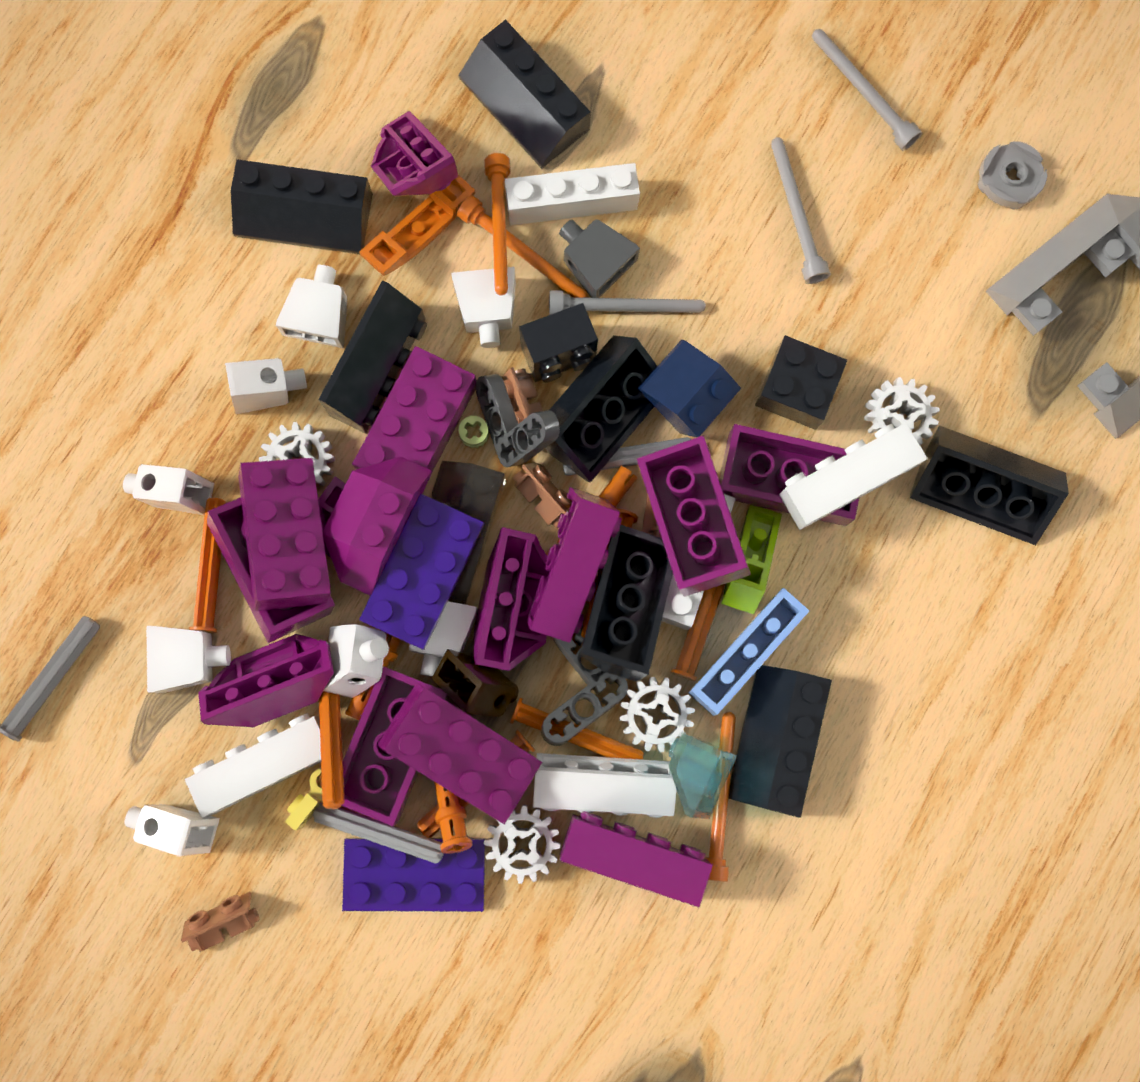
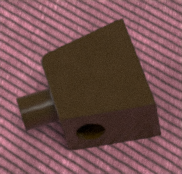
[431,649,519,717]

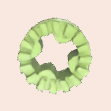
[458,416,489,448]

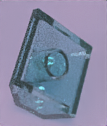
[668,733,737,819]

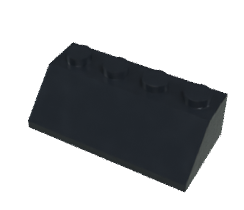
[459,19,591,169]
[231,159,373,254]
[318,280,427,434]
[540,335,657,483]
[910,425,1069,546]
[580,525,673,682]
[728,665,832,818]

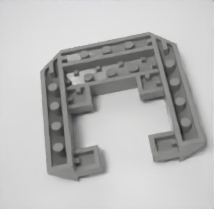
[986,194,1140,439]

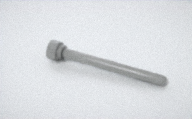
[812,29,923,151]
[771,137,831,284]
[549,290,706,315]

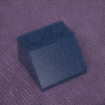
[638,339,741,438]

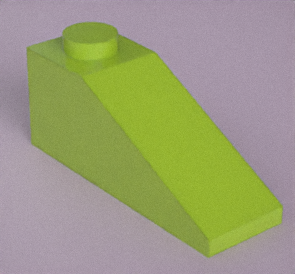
[721,505,782,614]

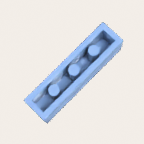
[688,588,809,716]

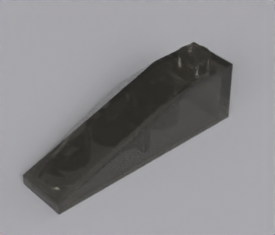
[432,461,506,605]

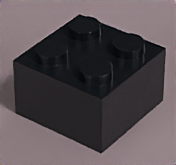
[519,303,598,382]
[755,335,847,430]

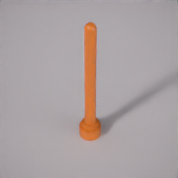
[484,153,510,296]
[456,194,588,298]
[705,712,736,882]

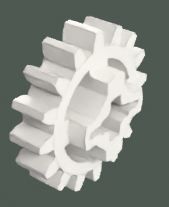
[864,377,940,445]
[259,422,335,486]
[619,677,695,752]
[484,805,561,884]

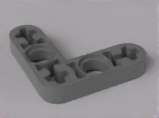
[476,374,560,468]
[541,624,628,746]

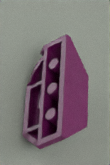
[371,110,458,196]
[322,457,432,596]
[474,527,550,671]
[198,634,334,728]

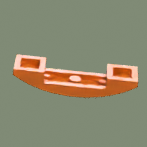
[359,175,476,276]

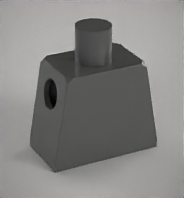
[559,219,640,298]

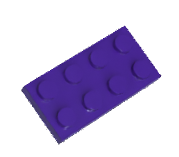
[359,493,484,650]
[342,838,485,912]

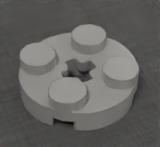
[978,141,1047,209]

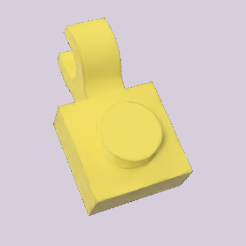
[285,768,322,831]

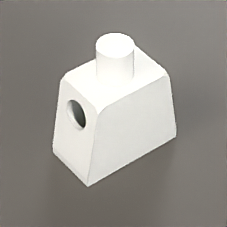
[276,265,347,348]
[452,267,516,348]
[225,358,307,414]
[123,464,214,515]
[409,601,478,677]
[324,624,389,698]
[146,626,231,693]
[125,804,220,856]

